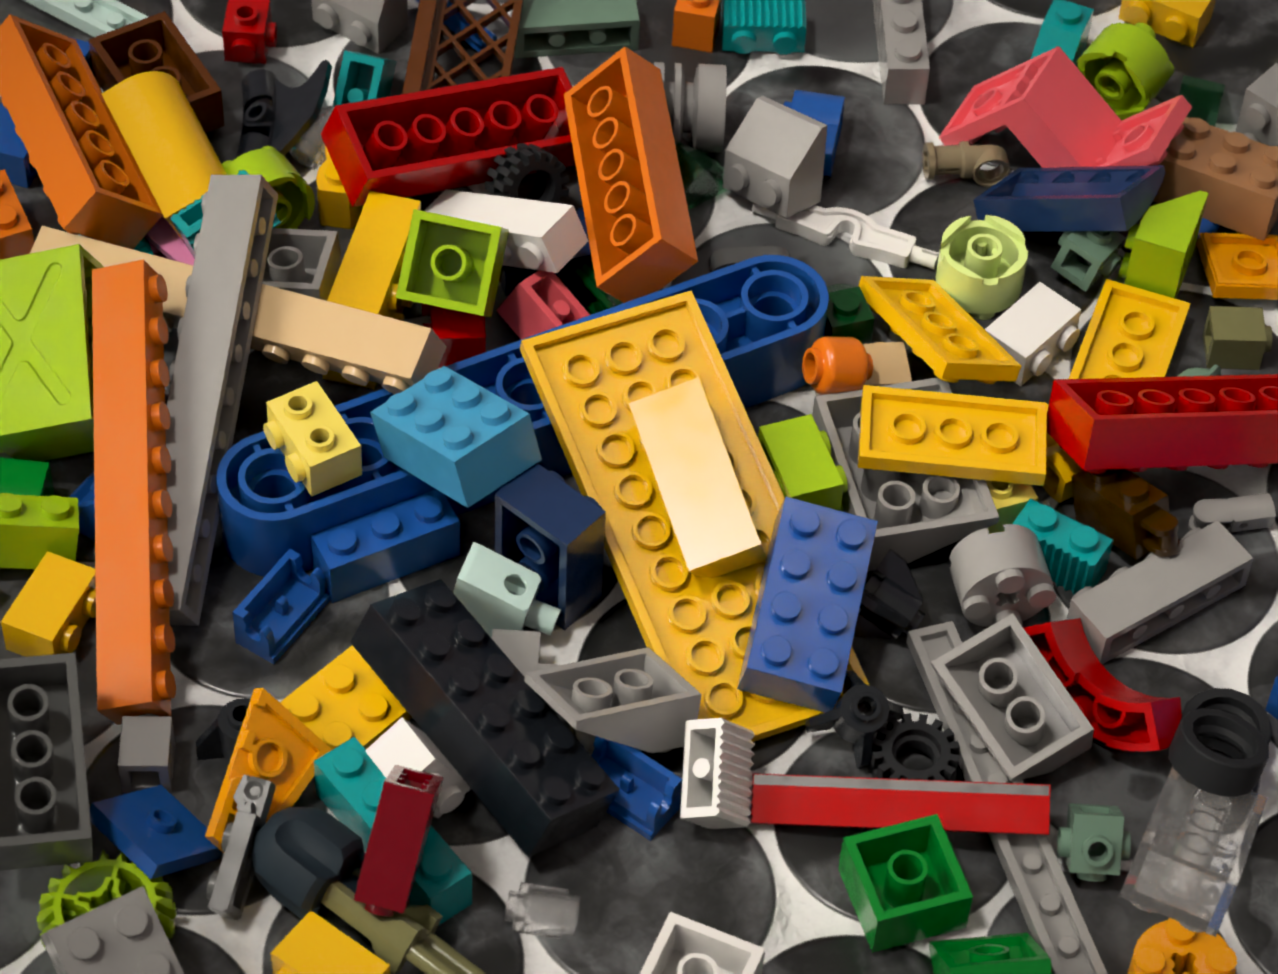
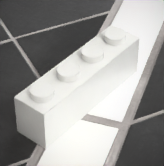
[424,189,588,273]

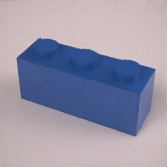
[311,489,460,603]

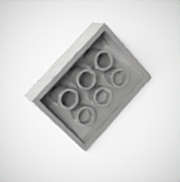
[812,378,999,571]

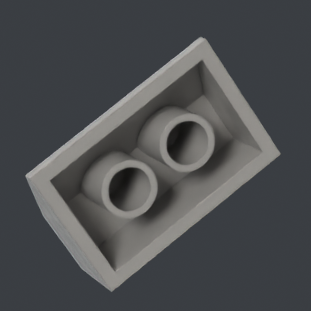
[931,613,1094,782]

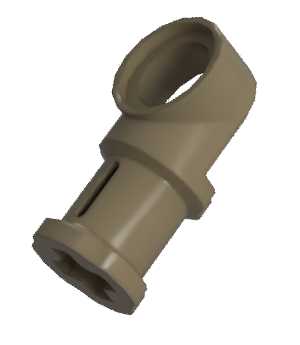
[922,141,1011,187]

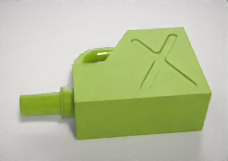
[0,244,104,461]

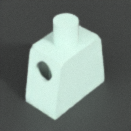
[453,542,561,638]

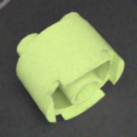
[935,215,1028,320]

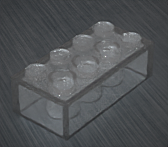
[1119,766,1268,937]

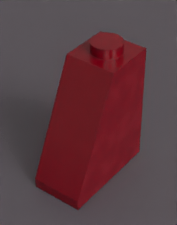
[354,764,444,917]

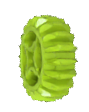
[37,850,177,948]

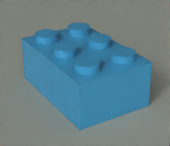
[370,366,542,508]

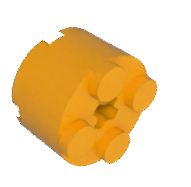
[1127,914,1237,974]

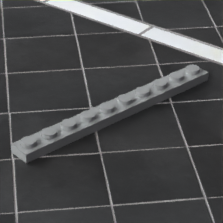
[906,621,1108,974]

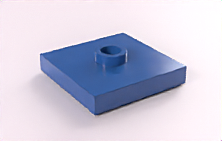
[89,785,222,879]

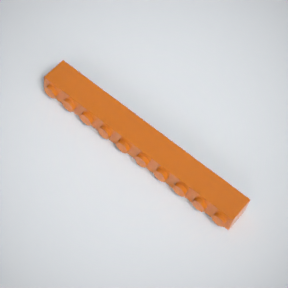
[92,259,176,725]

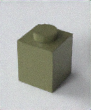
[1203,306,1272,370]

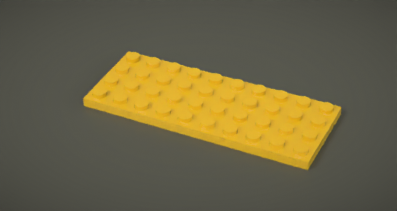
[519,290,869,742]

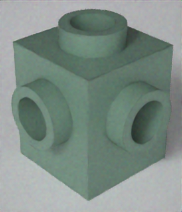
[1051,231,1126,292]
[1057,803,1131,882]

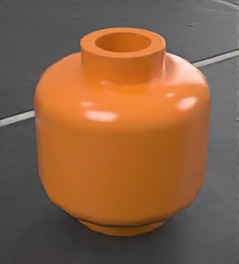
[802,336,873,395]

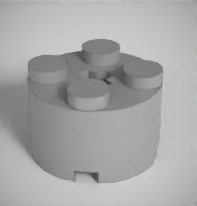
[949,524,1056,627]

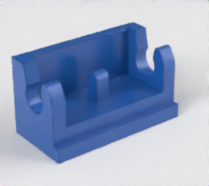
[233,549,330,664]
[591,736,682,841]

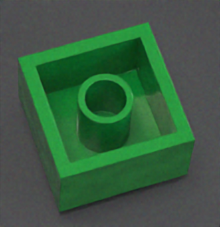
[838,814,973,953]

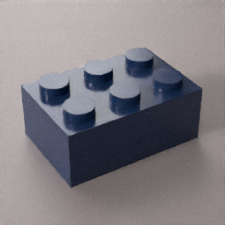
[495,463,606,631]

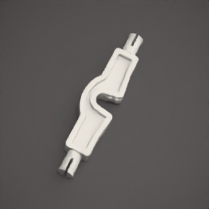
[752,202,939,270]

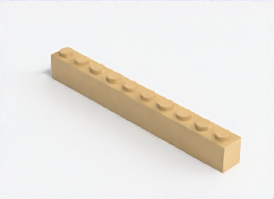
[29,226,447,394]

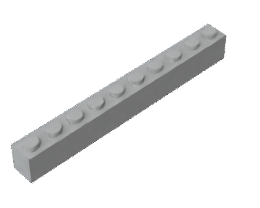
[165,175,278,626]

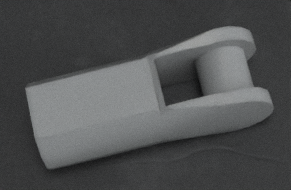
[1188,493,1276,532]

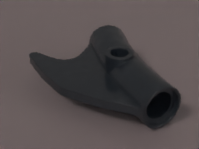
[236,60,332,158]

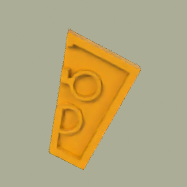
[205,688,332,853]

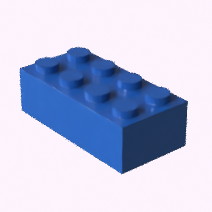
[737,497,878,713]

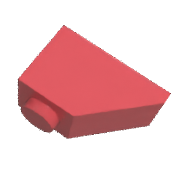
[497,271,590,339]

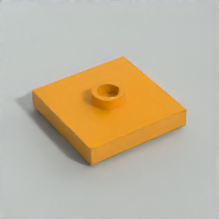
[1196,232,1278,300]

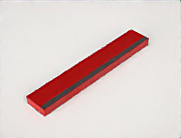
[751,773,1051,836]

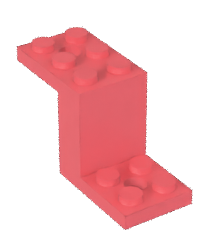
[939,46,1192,168]

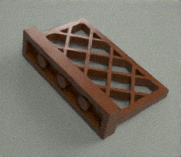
[402,0,524,94]

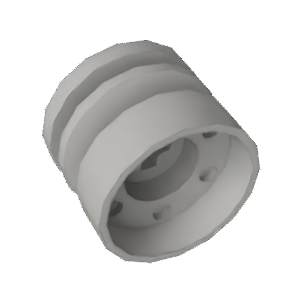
[654,62,727,153]

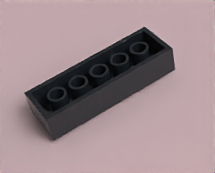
[350,579,620,857]

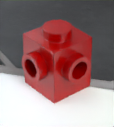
[222,0,277,64]

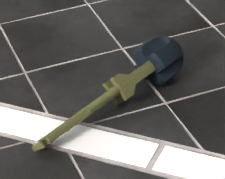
[251,807,486,974]

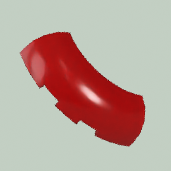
[1023,618,1182,752]

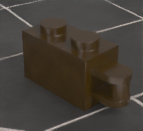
[1071,469,1180,560]

